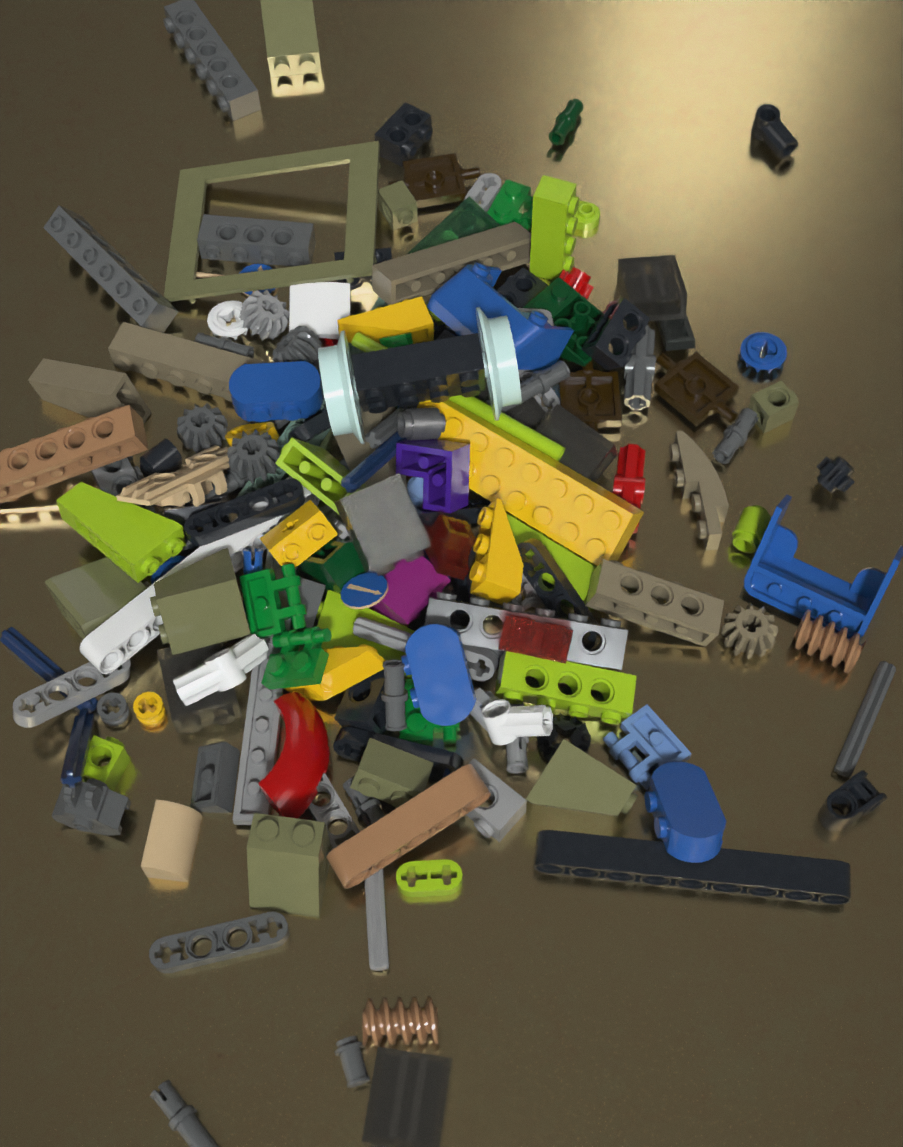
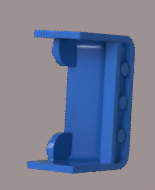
[427,262,574,370]
[744,494,903,639]

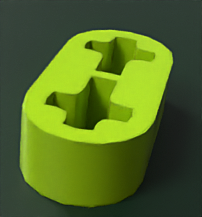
[396,859,463,897]

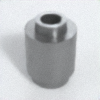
[397,407,446,440]

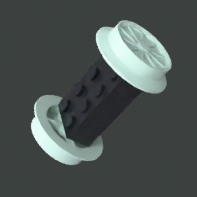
[318,307,522,444]

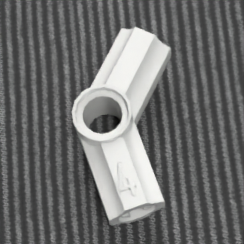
[173,634,269,706]
[470,688,553,745]

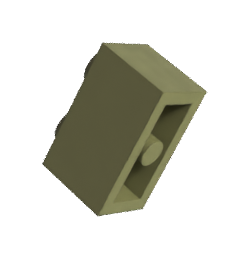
[350,738,434,808]

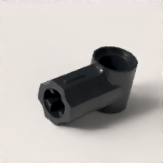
[751,104,799,159]

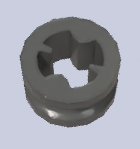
[97,692,130,726]

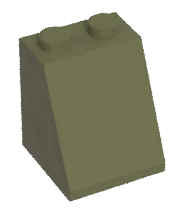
[260,0,321,78]
[150,548,251,655]
[45,557,151,640]
[526,739,638,817]
[246,813,332,918]

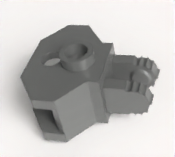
[52,779,131,836]

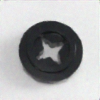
[537,713,591,761]

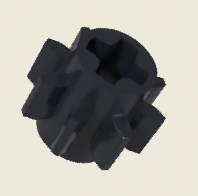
[816,455,855,493]

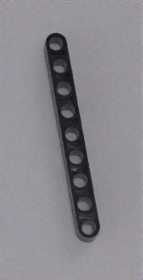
[534,830,851,905]

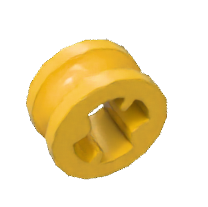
[133,692,166,725]

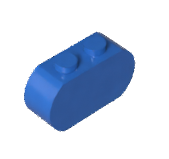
[229,361,323,422]
[401,623,477,726]
[645,762,727,863]

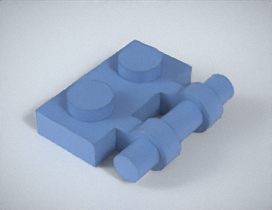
[603,704,692,791]

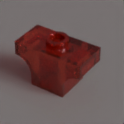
[418,514,477,580]

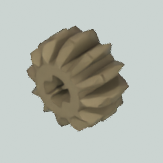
[721,602,778,660]

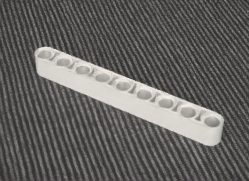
[79,476,320,674]

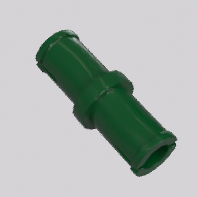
[548,99,584,145]

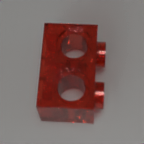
[498,613,573,664]

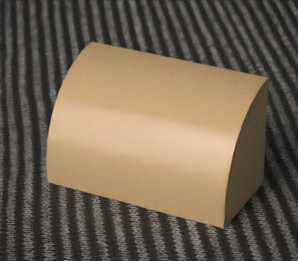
[141,800,202,882]

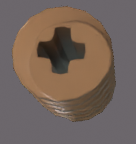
[793,609,868,674]
[362,996,438,1047]

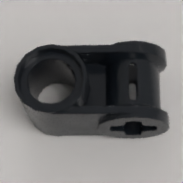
[818,770,888,832]

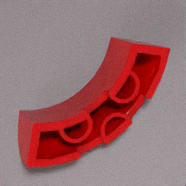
[258,692,330,819]

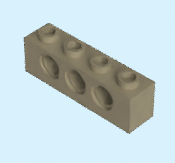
[585,559,724,647]

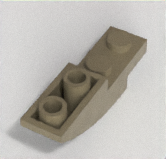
[669,431,729,551]

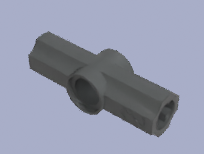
[624,325,656,411]

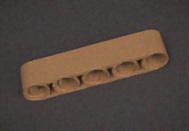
[326,764,491,889]

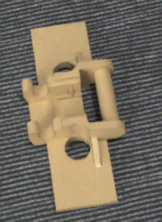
[116,445,229,507]

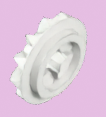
[207,301,249,340]

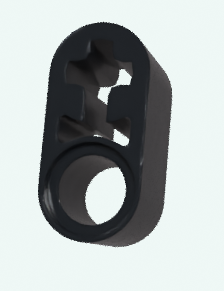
[140,438,182,477]

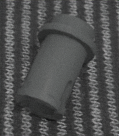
[334,1036,371,1088]

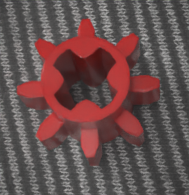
[559,266,594,299]

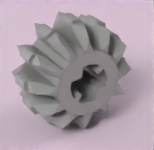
[239,290,289,341]

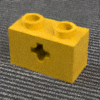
[260,500,338,568]

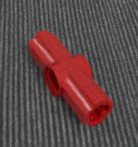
[612,444,646,533]

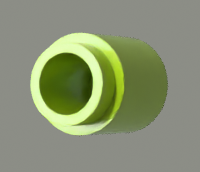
[732,505,771,553]

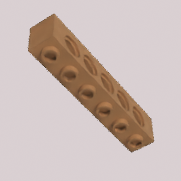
[0,405,149,504]

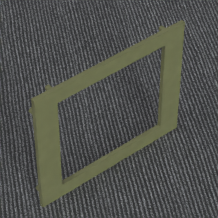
[164,141,381,304]

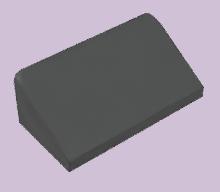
[190,741,240,813]

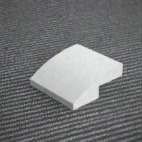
[289,282,350,340]

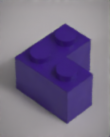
[396,439,470,514]

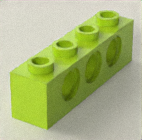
[494,649,637,725]

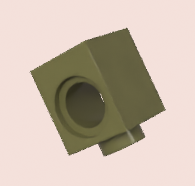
[378,180,418,231]
[748,380,799,433]

